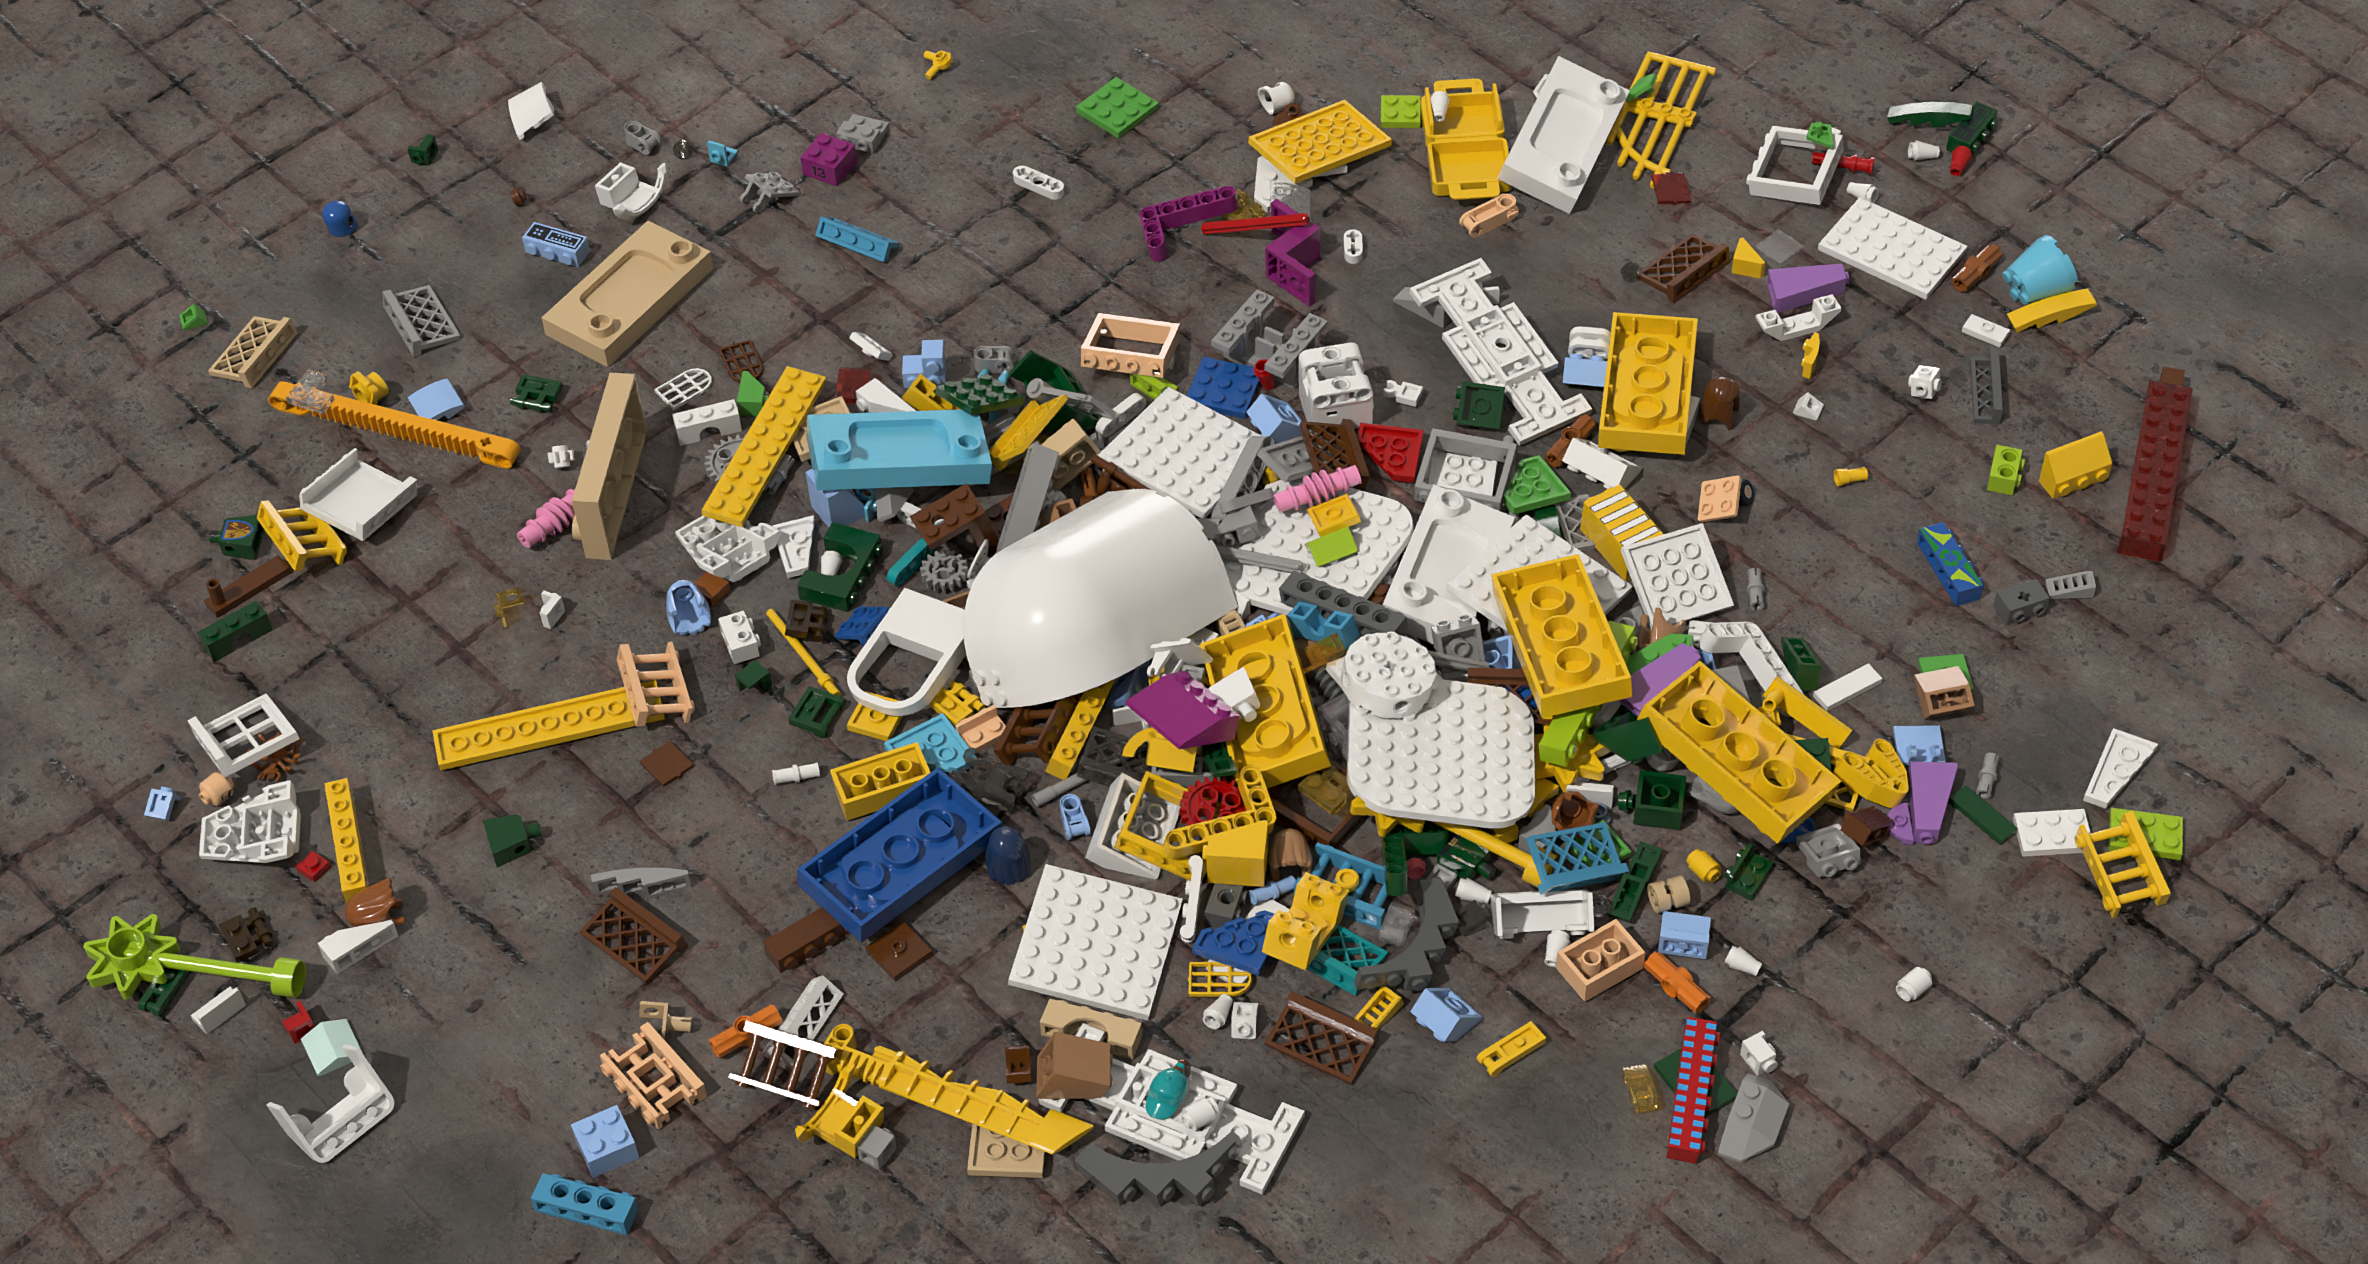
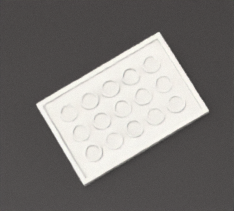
[1818,198,1968,300]

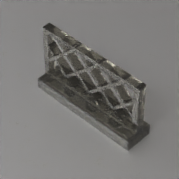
[1077,726,1152,786]

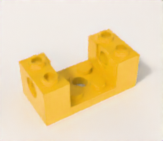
[1262,872,1349,970]

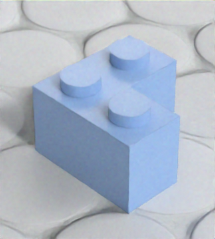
[902,340,946,388]

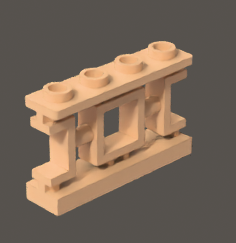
[600,1022,707,1130]

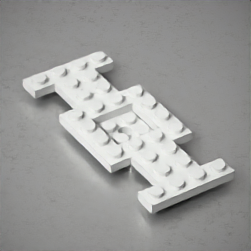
[1409,258,1592,446]
[1038,1023,1305,1195]

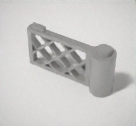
[1026,378,1116,418]

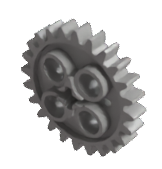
[704,434,746,485]

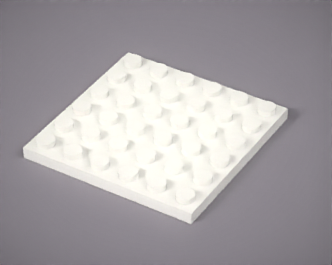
[1098,387,1261,519]
[1446,515,1633,632]
[1008,864,1183,1021]

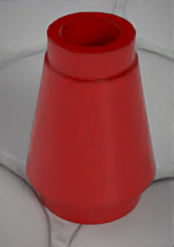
[1950,146,1972,176]
[1253,359,1275,390]

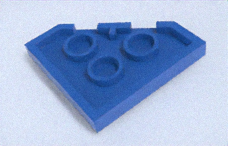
[1192,910,1274,976]

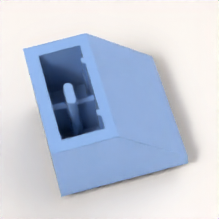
[1563,353,1607,387]

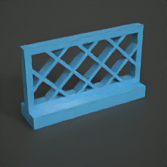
[1526,822,1629,895]

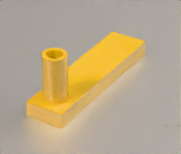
[1763,676,1852,749]

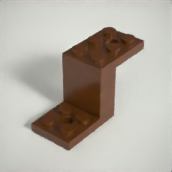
[910,483,1014,555]

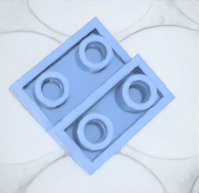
[408,379,465,420]

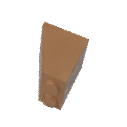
[1036,1032,1113,1099]

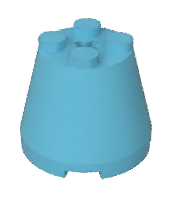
[2002,235,2078,305]

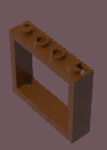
[1254,759,1366,849]

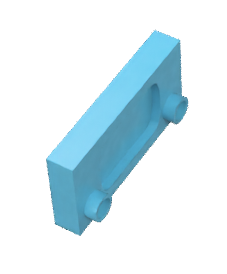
[806,410,992,490]

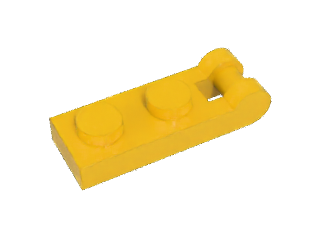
[1476,1021,1546,1077]

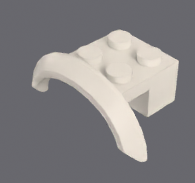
[595,162,666,221]

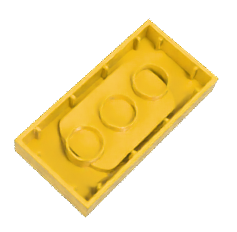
[1598,312,1698,455]
[1200,614,1331,788]

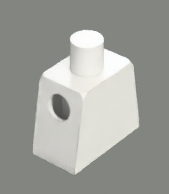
[1208,667,1261,722]

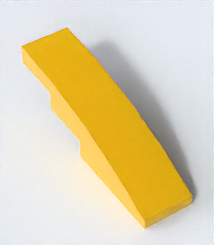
[2007,289,2097,333]

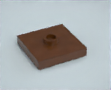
[865,921,933,981]

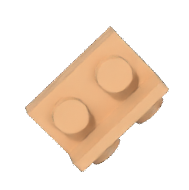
[955,705,1006,755]

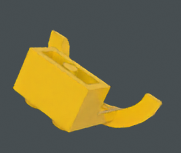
[1122,727,1203,772]
[795,1063,884,1158]

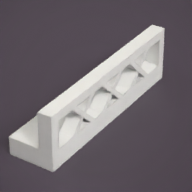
[762,975,844,1069]

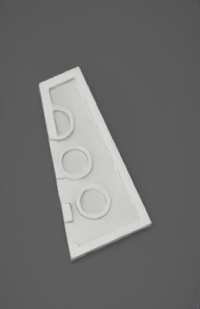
[2083,728,2158,809]

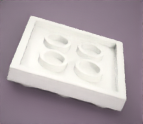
[1428,449,1497,496]

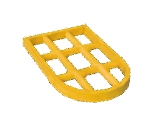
[1188,962,1252,997]

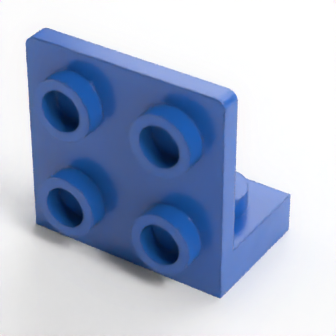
[834,606,889,647]

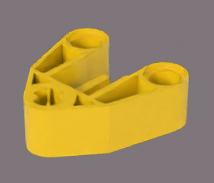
[1833,739,1909,809]

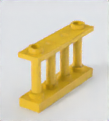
[257,500,347,571]
[2074,811,2171,918]

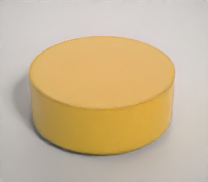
[1335,868,1359,893]

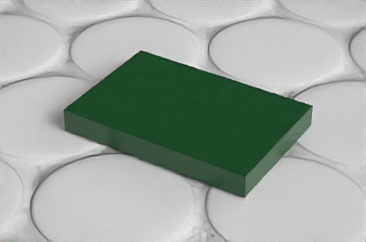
[1653,1049,1737,1118]

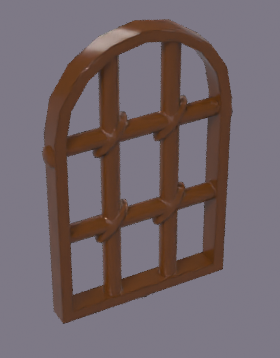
[719,339,763,383]

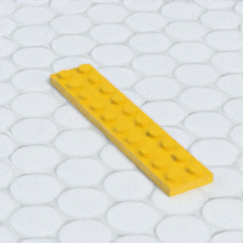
[702,366,826,527]
[432,680,665,771]

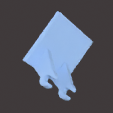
[1893,725,1946,766]

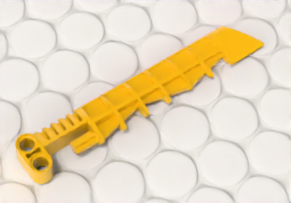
[824,1024,1094,1154]

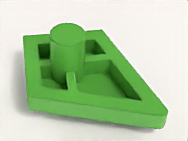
[1625,74,1657,102]
[1806,122,1834,149]

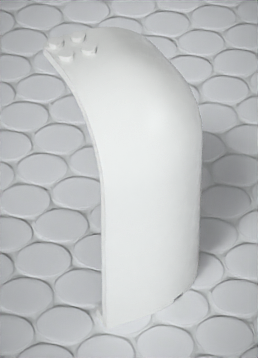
[963,489,1238,708]

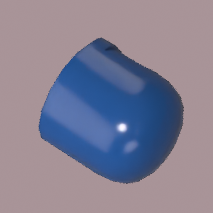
[322,200,358,237]

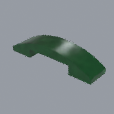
[1201,741,1236,778]

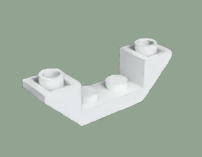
[1755,294,1841,341]

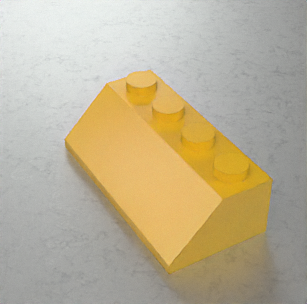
[830,742,931,821]

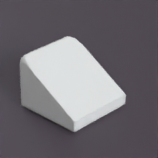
[1793,392,1824,420]
[1232,588,1250,620]

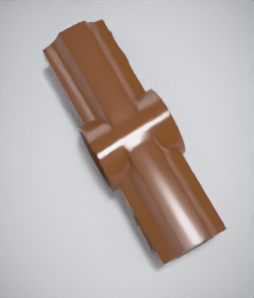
[1952,244,2003,293]
[1545,414,1596,468]

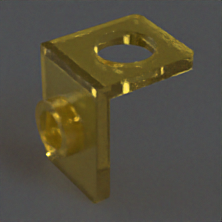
[494,587,524,628]

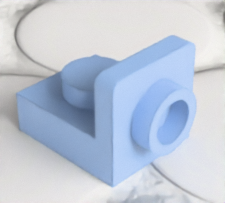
[144,786,181,821]

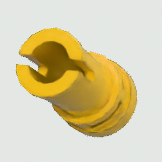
[1834,467,1868,486]

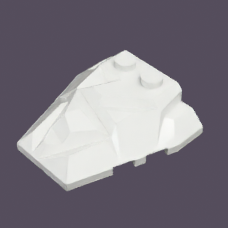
[675,516,781,582]
[199,780,301,863]

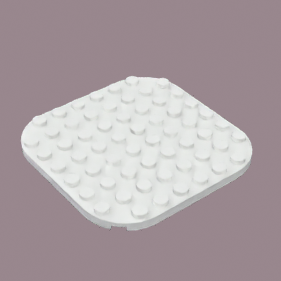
[1222,477,1414,615]
[1347,678,1535,828]

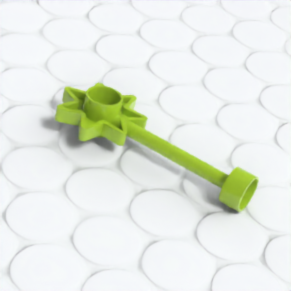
[83,914,306,1000]

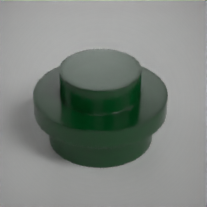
[1618,790,1636,813]

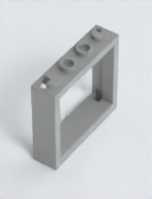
[1414,428,1517,511]

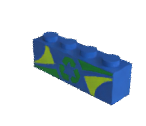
[1917,522,1984,606]

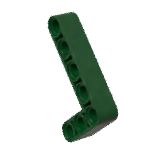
[1381,824,1449,896]

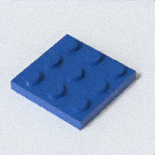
[1187,357,1260,419]

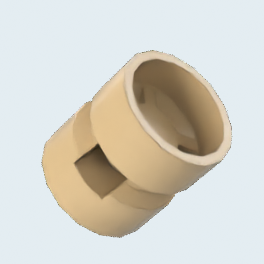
[1647,875,1690,914]

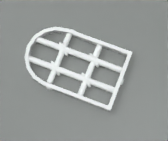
[654,368,712,410]

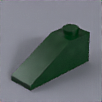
[1781,637,1822,692]

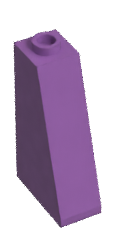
[1767,264,1849,313]
[1617,643,1701,717]
[1907,761,1958,844]

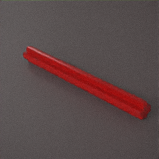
[1201,213,1310,235]

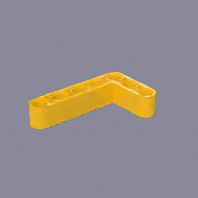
[1163,765,1276,859]

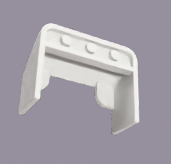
[1490,889,1594,939]
[266,1044,394,1163]

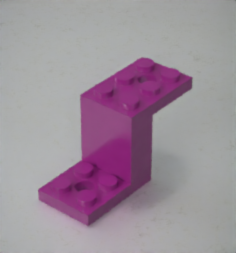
[1265,198,1320,307]

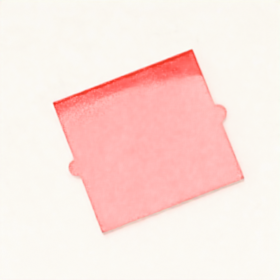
[1651,172,1691,205]

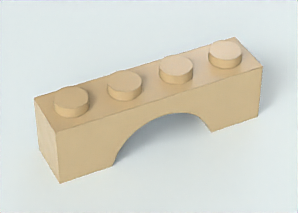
[1040,999,1142,1060]

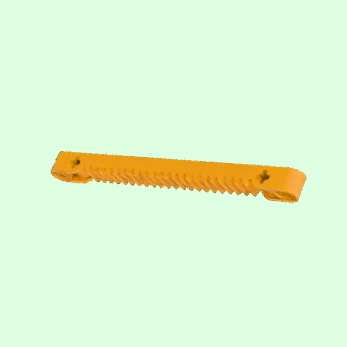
[268,381,521,469]

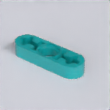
[886,538,935,587]

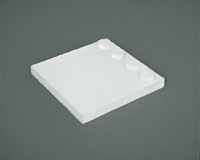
[1620,523,1734,631]

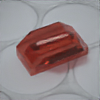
[837,367,870,404]

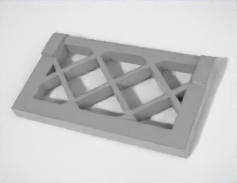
[1553,494,1595,551]

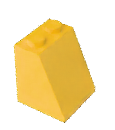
[1202,820,1268,887]

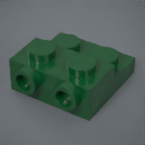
[1453,381,1505,430]

